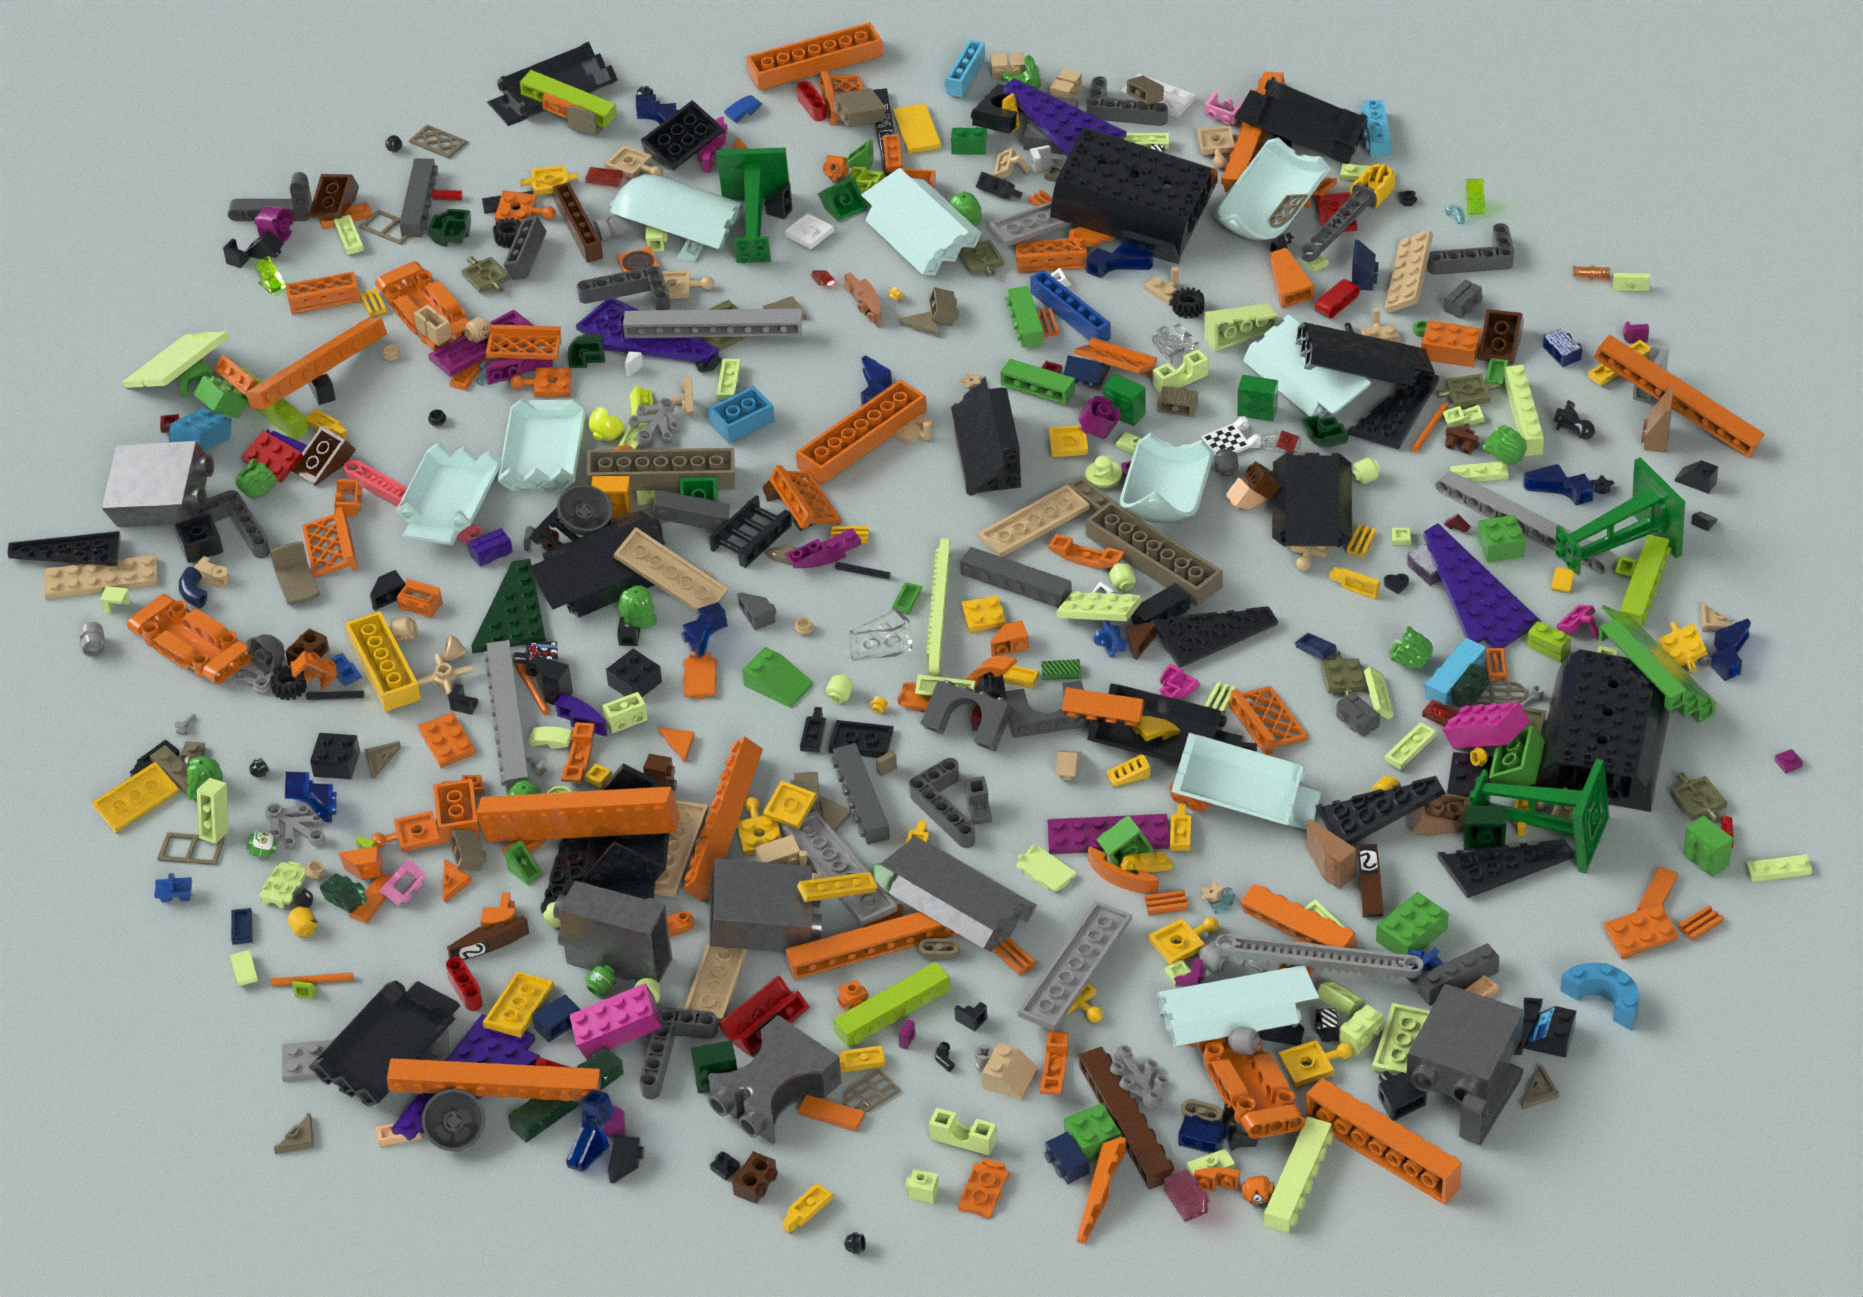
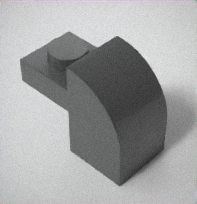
[965,776,992,825]

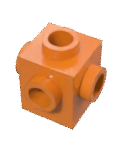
[823,155,849,181]
[837,980,868,1012]

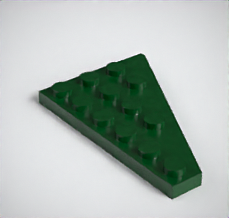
[471,559,546,653]

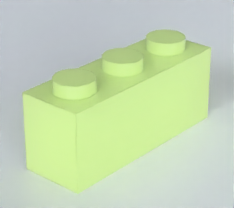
[197,778,229,844]

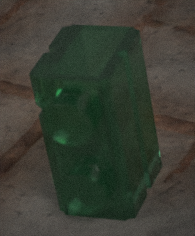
[1451,663,1490,708]
[320,873,367,913]

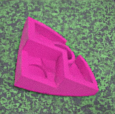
[1159,664,1200,700]

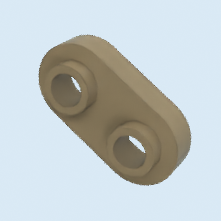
[919,938,960,959]
[1181,1099,1223,1127]

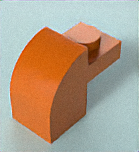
[480,892,517,931]

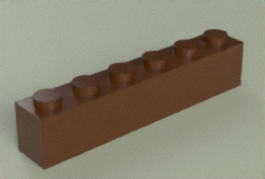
[553,182,603,263]

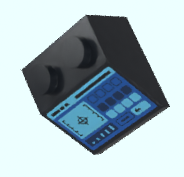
[1525,1006,1577,1058]

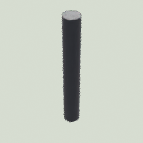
[835,562,891,579]
[306,690,365,700]

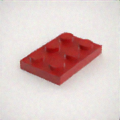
[1316,192,1357,232]
[240,430,303,483]

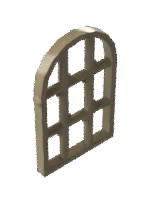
[1268,194,1308,227]
[1474,681,1527,706]
[843,1069,900,1113]

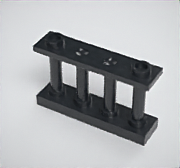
[709,495,792,568]
[530,507,611,548]

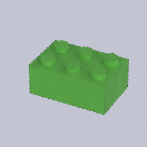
[1489,725,1545,786]
[1376,891,1449,955]

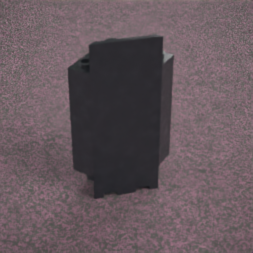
[1235,77,1369,164]
[951,376,1021,496]
[583,763,670,899]

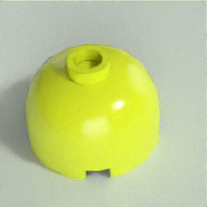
[588,407,625,442]

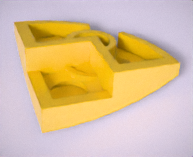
[1131,716,1181,741]

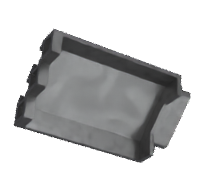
[880,836,1037,952]

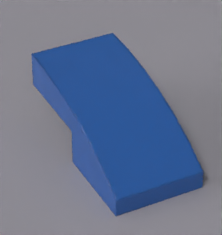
[724,95,762,123]
[331,653,362,686]

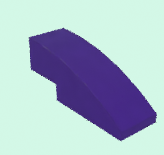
[556,693,607,737]

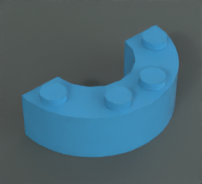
[1560,963,1639,1031]

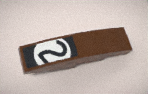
[1357,844,1384,917]
[447,915,529,960]

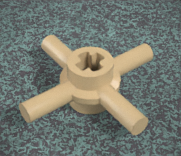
[416,654,473,697]

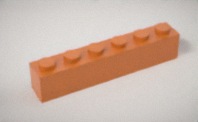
[1240,884,1358,948]

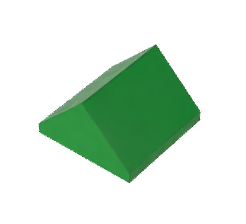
[680,477,719,502]

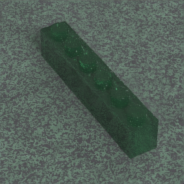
[508,1047,624,1143]

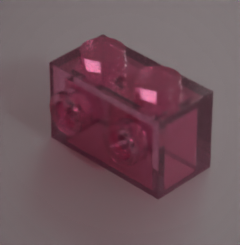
[1164,1169,1209,1222]

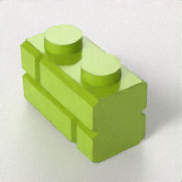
[1527,621,1572,662]

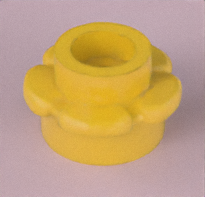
[888,286,904,301]
[870,697,888,714]
[1470,747,1488,767]

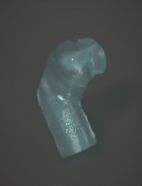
[1445,204,1466,224]
[477,362,488,386]
[1212,887,1235,914]

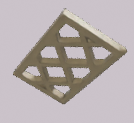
[409,125,468,159]

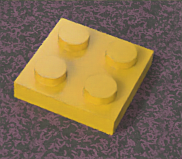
[1049,425,1088,457]
[961,595,1006,633]
[763,780,817,829]

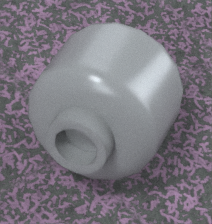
[1198,943,1230,973]
[1228,1026,1261,1056]

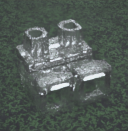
[1152,323,1199,365]

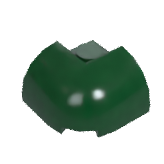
[427,209,471,247]
[568,334,606,368]
[1301,415,1349,447]

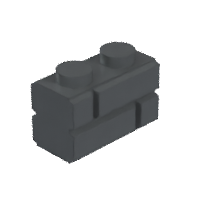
[1444,279,1483,319]
[1336,692,1380,737]

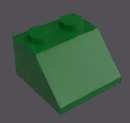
[951,127,988,155]
[818,177,868,221]

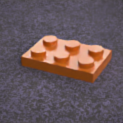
[418,712,476,768]
[1604,903,1678,959]

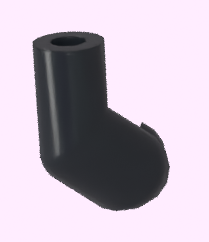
[696,355,722,373]
[935,1042,955,1072]

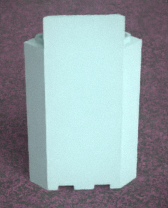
[861,168,981,276]
[1243,314,1371,418]
[497,398,586,491]
[395,441,501,546]
[1171,733,1321,830]
[1156,965,1319,1049]

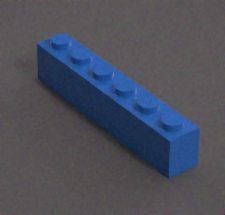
[1030,270,1111,341]

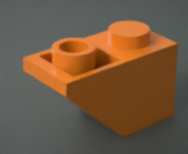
[990,620,1029,657]

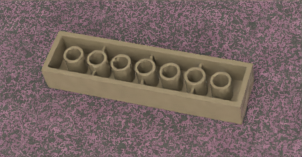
[587,448,735,491]
[1085,501,1223,606]

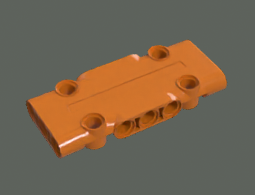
[375,261,470,351]
[127,594,253,684]
[1195,1037,1306,1139]

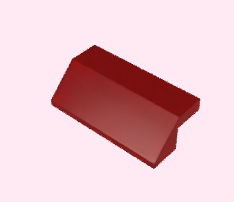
[718,975,810,1056]

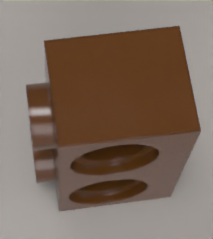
[1244,461,1281,500]
[285,628,329,672]
[732,1151,778,1204]

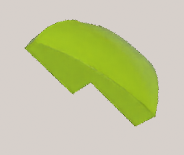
[849,167,886,194]

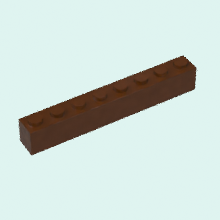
[1079,1046,1174,1190]

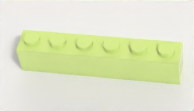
[1504,365,1544,456]
[1264,1117,1334,1234]

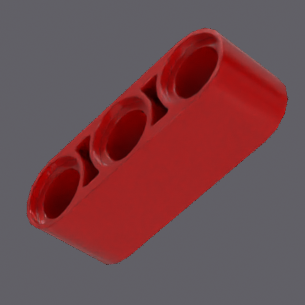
[797,81,827,121]
[1315,279,1360,319]
[446,957,483,1011]

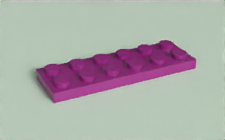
[428,310,535,377]
[1047,814,1169,854]

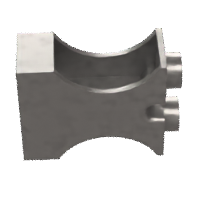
[708,1015,842,1144]

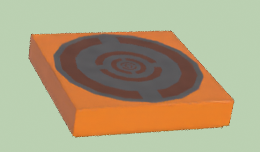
[617,247,659,272]

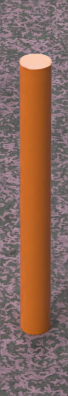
[1412,402,1449,453]
[514,663,550,715]
[271,972,354,986]

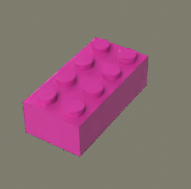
[1442,702,1530,749]
[570,983,662,1059]

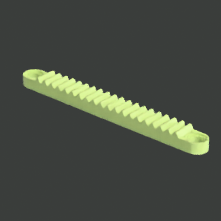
[926,538,951,677]

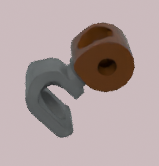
[524,526,560,551]

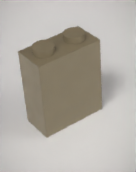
[833,88,886,127]

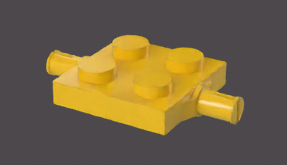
[520,165,579,195]
[1659,621,1708,673]

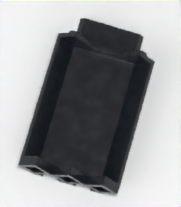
[486,41,618,126]
[1295,322,1435,391]
[1272,453,1352,548]
[529,511,665,618]
[1087,683,1243,764]
[309,980,461,1107]

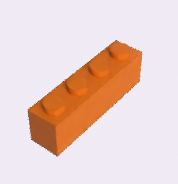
[1062,687,1145,727]

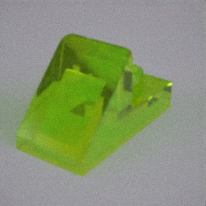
[1465,179,1485,215]
[253,256,286,294]

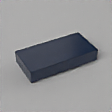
[1295,633,1337,660]
[231,908,253,945]

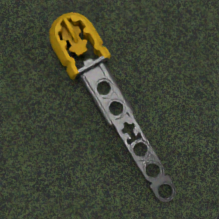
[1301,164,1396,262]

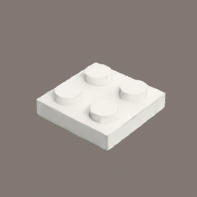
[785,213,834,249]

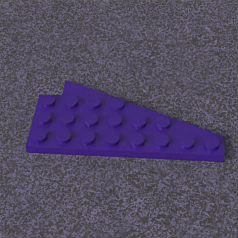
[1004,78,1127,157]
[576,298,719,363]
[1423,523,1541,648]
[392,1014,541,1140]

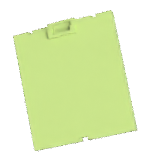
[122,331,229,388]

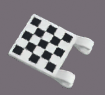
[1201,416,1262,455]

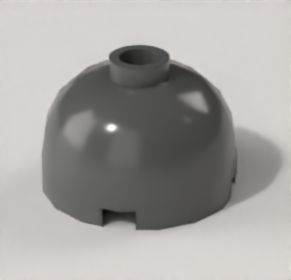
[247,634,285,673]

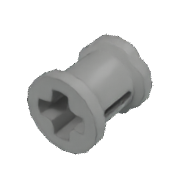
[975,1045,993,1072]

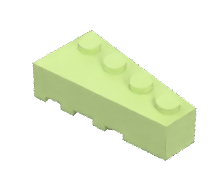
[1205,303,1278,351]

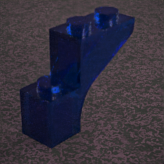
[636,94,680,125]
[1086,242,1153,278]
[861,355,892,406]
[1523,464,1594,506]
[681,602,728,658]
[1711,618,1751,681]
[285,771,337,822]
[566,1089,615,1172]

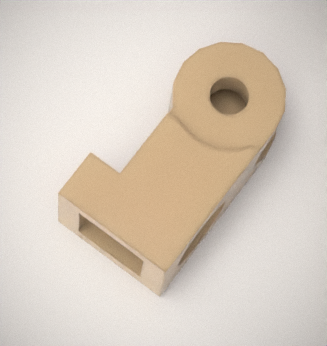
[194,556,230,588]

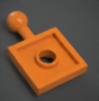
[495,190,556,222]
[510,367,572,397]
[371,811,441,853]

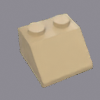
[982,1042,1038,1100]

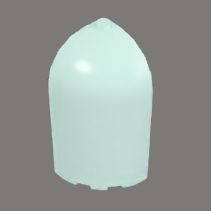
[1215,137,1331,241]
[609,174,744,250]
[1120,433,1215,523]

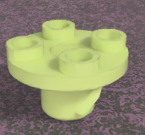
[1085,455,1122,488]

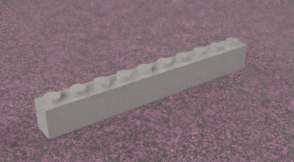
[623,308,803,338]
[484,640,529,793]

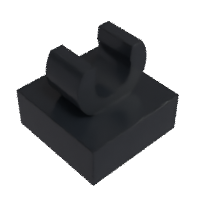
[710,1151,740,1181]

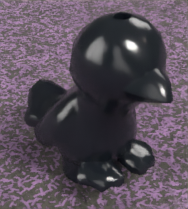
[1554,400,1595,440]

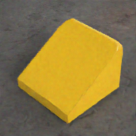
[1551,567,1574,593]

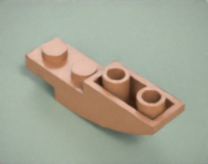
[844,272,882,328]

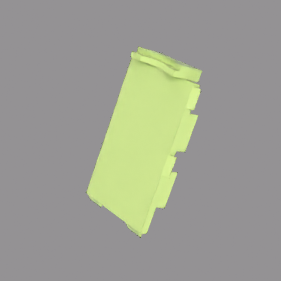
[1016,844,1077,892]
[258,861,307,909]

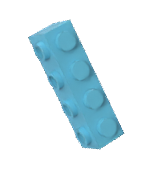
[944,39,985,98]
[1360,100,1391,157]
[1424,638,1486,707]

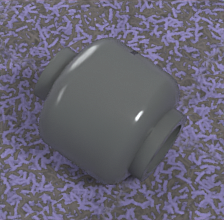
[1214,449,1239,476]

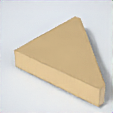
[1700,601,1739,632]

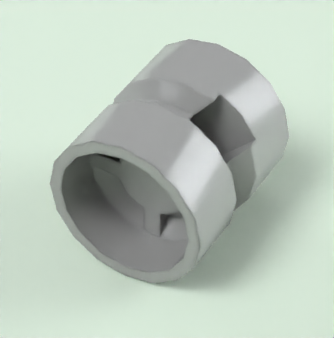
[594,215,625,242]
[79,622,107,658]

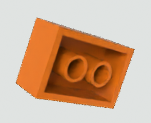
[1421,320,1482,368]
[433,779,480,844]

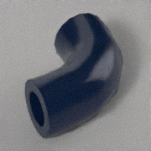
[179,566,208,608]

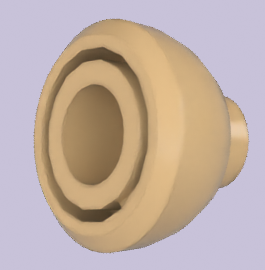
[443,635,466,661]

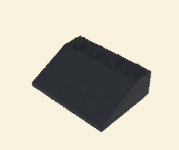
[641,100,725,171]

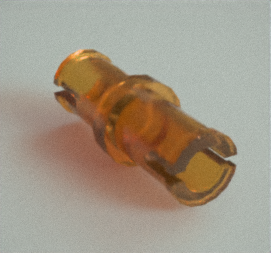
[1573,265,1610,279]

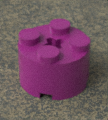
[254,205,293,242]
[1078,396,1121,439]

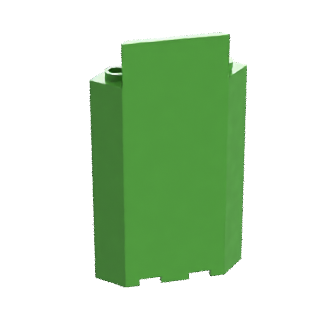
[1599,605,1716,723]

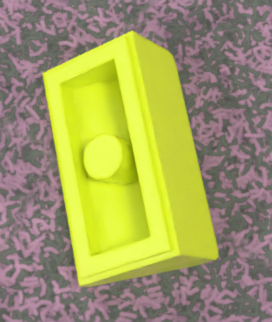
[630,386,654,416]

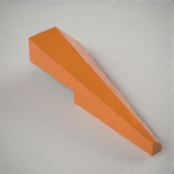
[1077,1137,1126,1244]

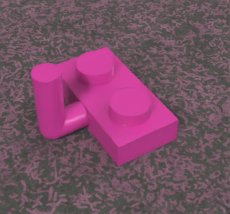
[1556,605,1599,638]

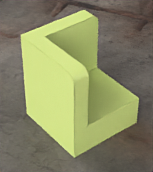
[100,586,131,613]

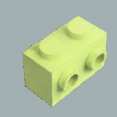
[602,692,648,734]
[1339,1005,1384,1055]

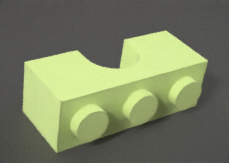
[1153,349,1208,392]
[929,1107,997,1156]

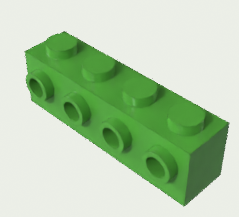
[1005,286,1044,348]
[1000,359,1075,405]

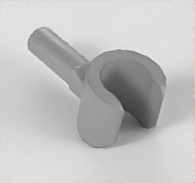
[1699,651,1724,667]
[1520,685,1544,707]
[175,714,196,734]
[526,756,547,776]

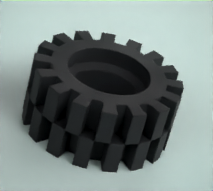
[493,218,522,248]
[1172,287,1204,319]
[270,665,307,700]

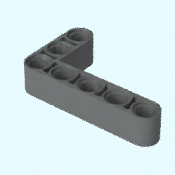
[1086,76,1168,126]
[228,172,312,221]
[1427,223,1514,275]
[577,266,670,310]
[198,490,270,558]
[909,758,975,848]
[640,1007,718,1099]
[1459,1063,1523,1145]

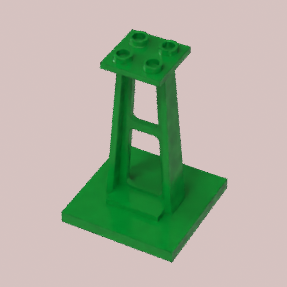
[717,147,790,263]
[1555,457,1685,576]
[1469,759,1610,873]

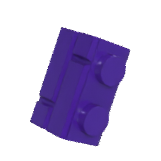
[468,528,513,567]

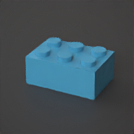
[708,386,775,443]
[169,408,232,451]

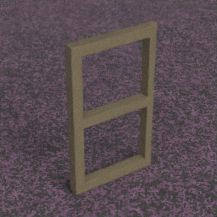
[359,209,409,245]
[157,832,225,865]

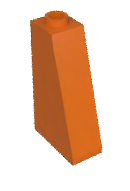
[1270,248,1314,308]

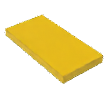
[893,103,941,154]
[92,761,179,833]
[483,971,555,1038]

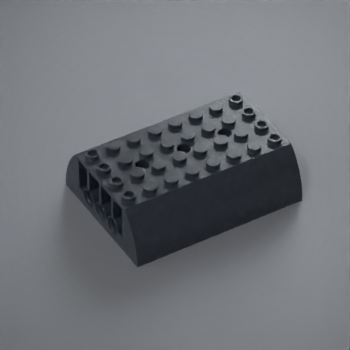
[1050,127,1218,258]
[1532,649,1670,812]

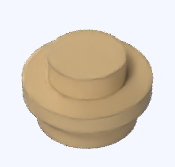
[382,344,400,361]
[794,617,813,635]
[305,861,325,879]

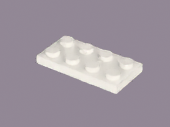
[1120,73,1195,118]

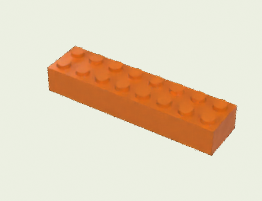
[746,22,883,91]
[796,379,927,485]
[1306,1078,1462,1205]

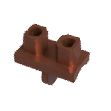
[1445,423,1480,455]

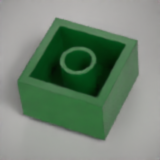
[1103,374,1146,426]
[1237,375,1278,421]

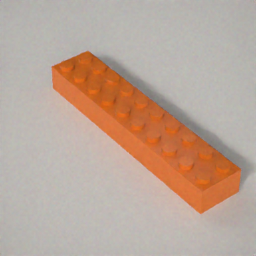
[476,787,680,843]

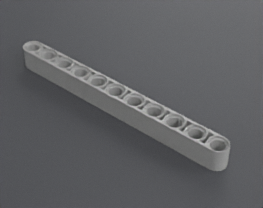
[1435,471,1616,574]

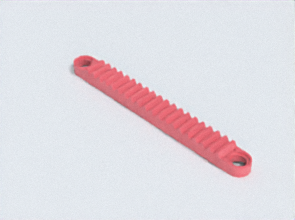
[344,460,483,544]

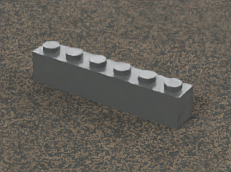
[399,158,438,237]
[960,547,1072,608]
[831,743,890,845]

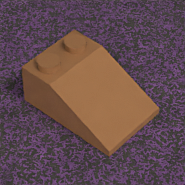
[1641,387,1674,453]
[1407,793,1469,836]
[1306,819,1356,889]

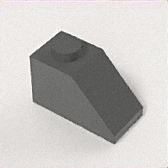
[738,592,777,630]

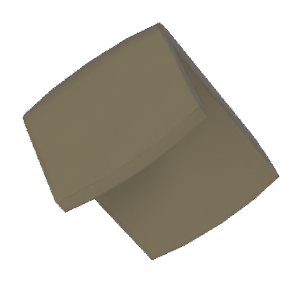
[567,106,603,135]
[270,541,320,604]

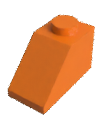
[339,846,383,880]

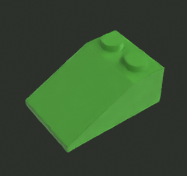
[742,647,813,708]

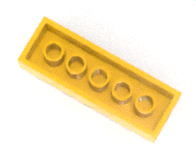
[345,611,421,712]

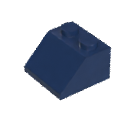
[1352,240,1379,291]
[1063,355,1111,387]

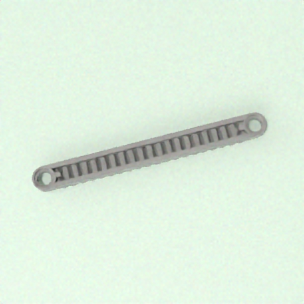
[1216,934,1423,979]

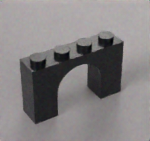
[971,84,1024,134]

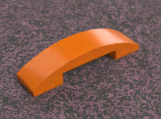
[1048,534,1124,568]
[966,656,1018,687]
[561,722,595,783]
[1088,846,1159,894]
[1040,1031,1069,1095]

